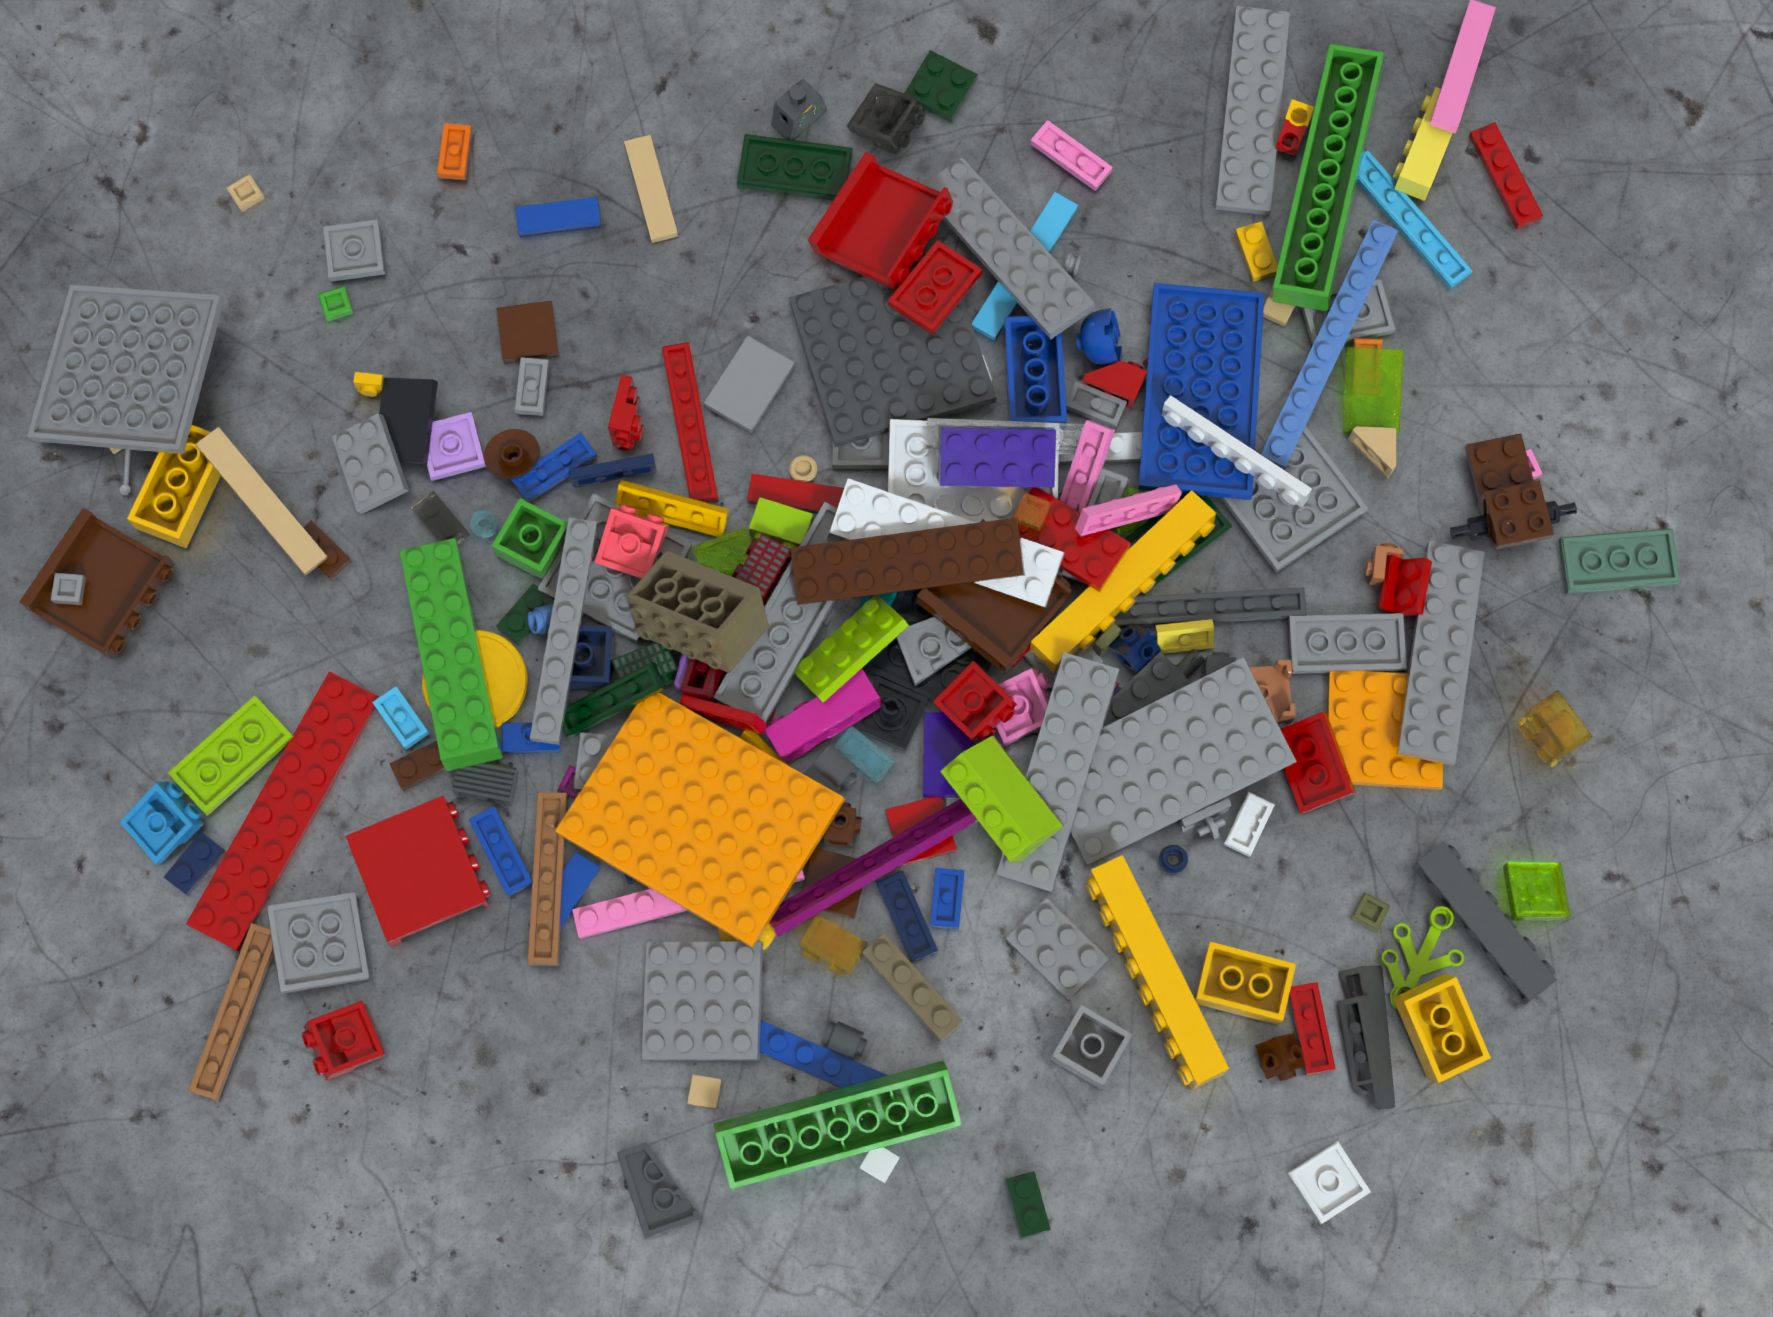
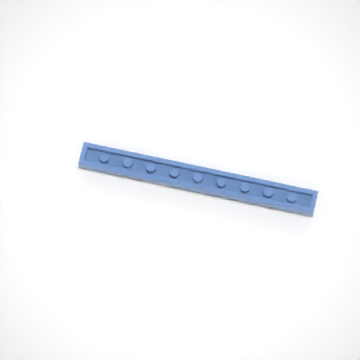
[1261,219,1399,470]

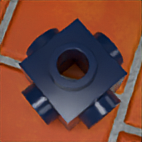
[1109,623,1161,673]

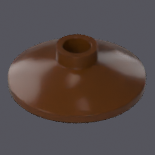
[484,429,540,478]

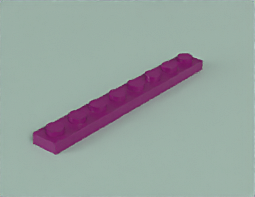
[768,798,977,937]

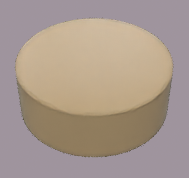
[789,455,818,483]

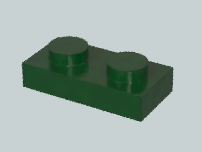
[496,583,554,646]

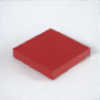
[885,797,957,866]

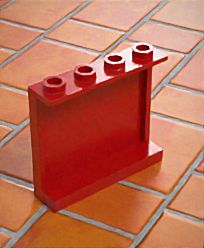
[808,152,953,291]
[346,796,491,947]

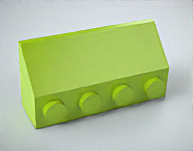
[940,736,1064,863]

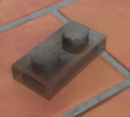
[412,491,469,544]

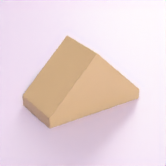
[1348,426,1396,478]

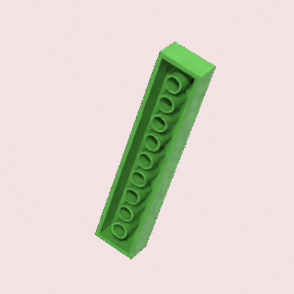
[1273,44,1384,312]

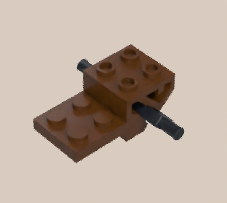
[1450,433,1577,550]

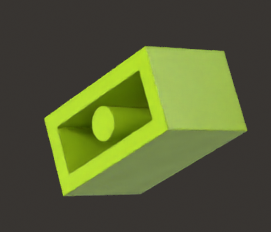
[749,497,814,549]

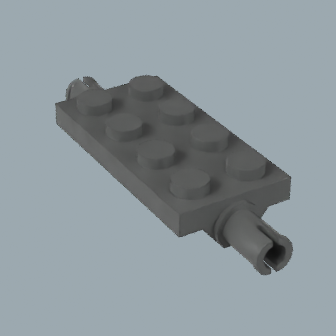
[1103,649,1205,727]

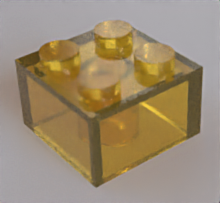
[1518,690,1593,768]

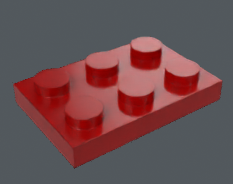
[888,240,982,335]
[1281,712,1356,814]

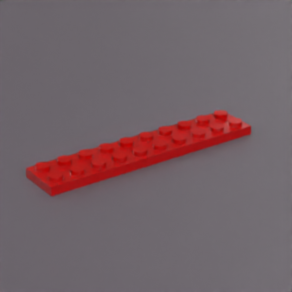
[186,671,379,952]

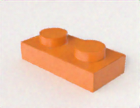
[437,123,472,180]

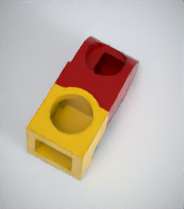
[1275,99,1315,157]

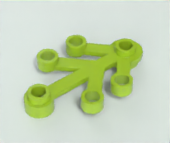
[1380,906,1464,1010]

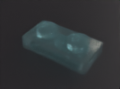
[834,726,896,785]

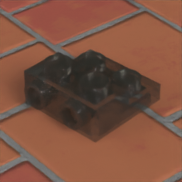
[847,83,925,154]

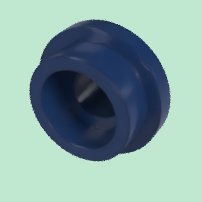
[1159,845,1188,874]

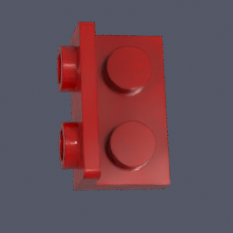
[1379,554,1432,616]

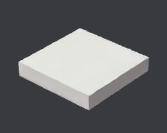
[1287,1141,1371,1225]

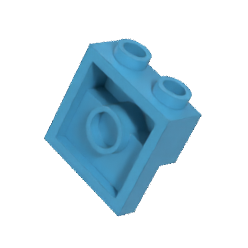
[120,781,204,865]

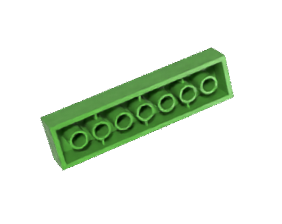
[400,538,503,771]
[714,1061,962,1190]

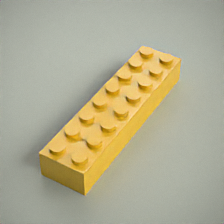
[1085,855,1229,1090]

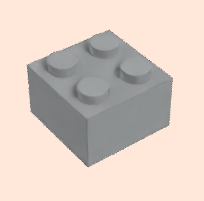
[1050,1005,1133,1090]

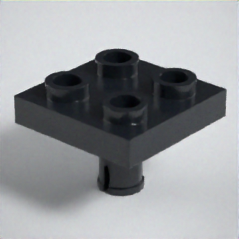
[853,676,929,752]

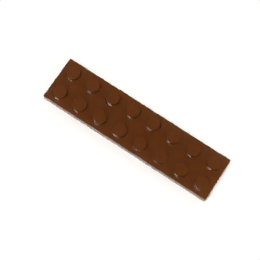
[790,518,1025,605]

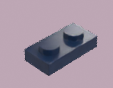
[164,832,225,896]

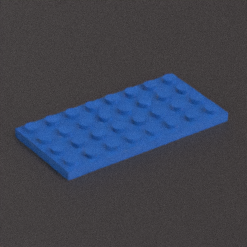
[1138,283,1265,500]

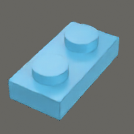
[372,686,430,750]

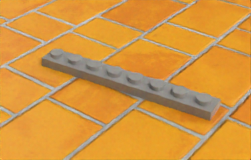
[530,518,598,745]

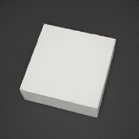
[859,1147,900,1184]

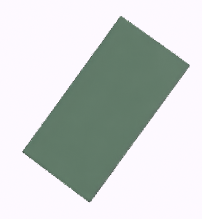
[1559,528,1681,594]

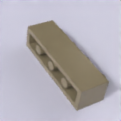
[862,933,963,1044]

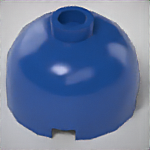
[1076,308,1122,365]

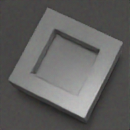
[51,573,86,605]

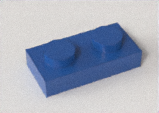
[930,868,965,930]

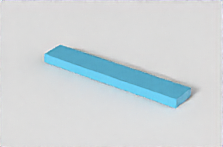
[1357,149,1473,290]
[972,192,1078,341]

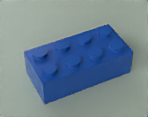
[1003,316,1067,432]

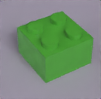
[491,498,568,580]

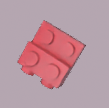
[594,504,669,579]

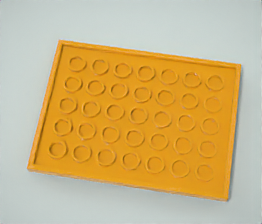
[555,693,845,948]

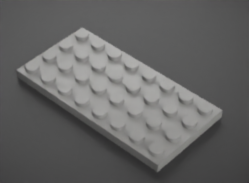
[1071,657,1297,865]

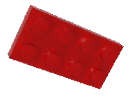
[1012,487,1131,592]

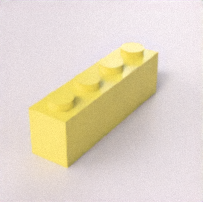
[1393,87,1452,201]

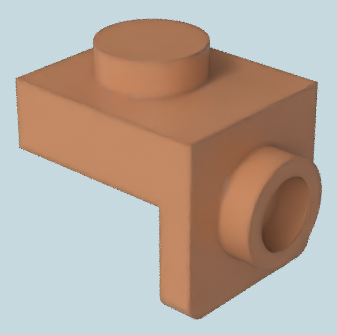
[1365,543,1404,587]

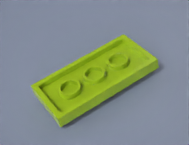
[794,595,909,703]
[168,695,294,816]

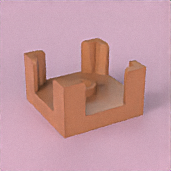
[1247,660,1296,724]

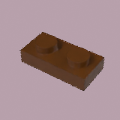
[303,520,352,580]
[390,741,445,791]

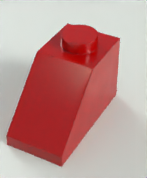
[1082,361,1147,409]

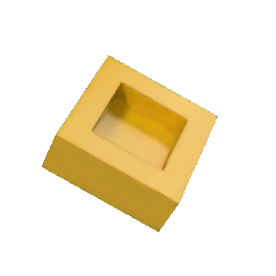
[353,372,384,397]

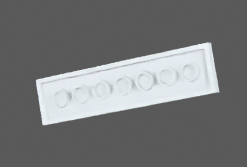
[829,479,1064,607]

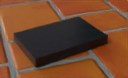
[379,378,438,464]

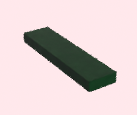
[563,662,666,738]

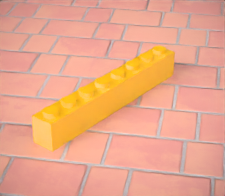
[1030,490,1216,674]

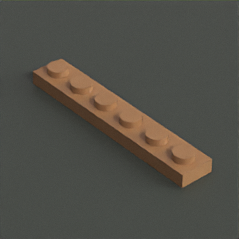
[528,792,568,966]
[188,923,274,1101]

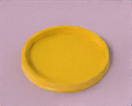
[422,630,528,728]

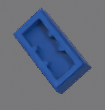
[502,722,561,753]

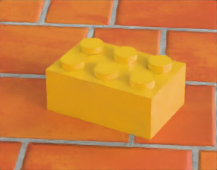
[1194,942,1296,1026]
[1393,974,1491,1083]

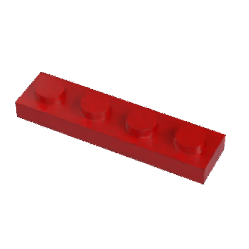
[1469,122,1543,230]

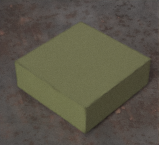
[1093,623,1121,656]
[1350,892,1390,932]

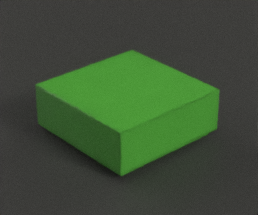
[318,286,354,322]

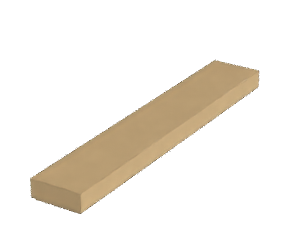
[196,427,327,575]

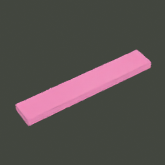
[1429,0,1496,134]

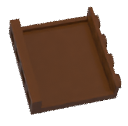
[20,508,175,659]
[916,519,1072,674]

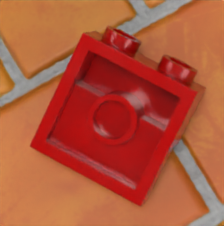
[608,374,644,452]
[933,661,1017,744]
[302,1001,385,1081]

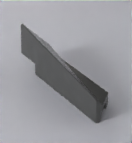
[1337,965,1395,1110]

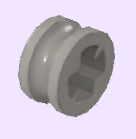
[1064,251,1082,279]

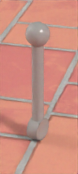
[120,449,131,496]

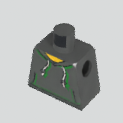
[771,79,827,140]

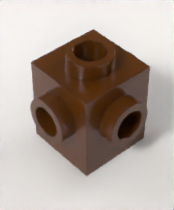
[823,802,862,847]
[1255,1033,1306,1082]

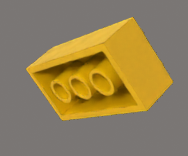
[127,425,221,548]

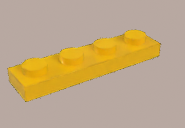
[615,480,730,538]

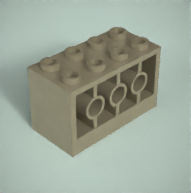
[626,551,769,673]

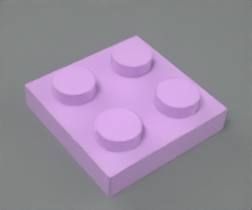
[427,412,486,481]

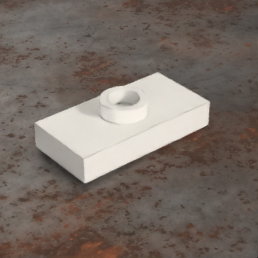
[1224,792,1275,857]

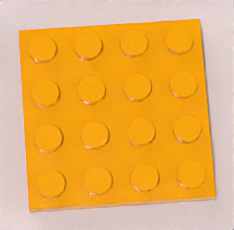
[1327,671,1443,790]

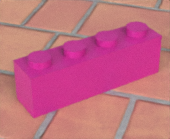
[765,669,884,765]

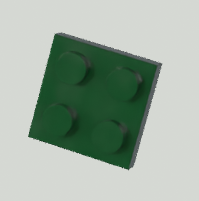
[904,50,978,122]

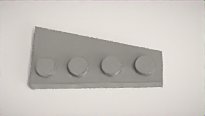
[896,617,972,686]

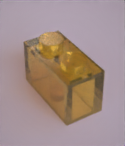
[799,915,868,978]

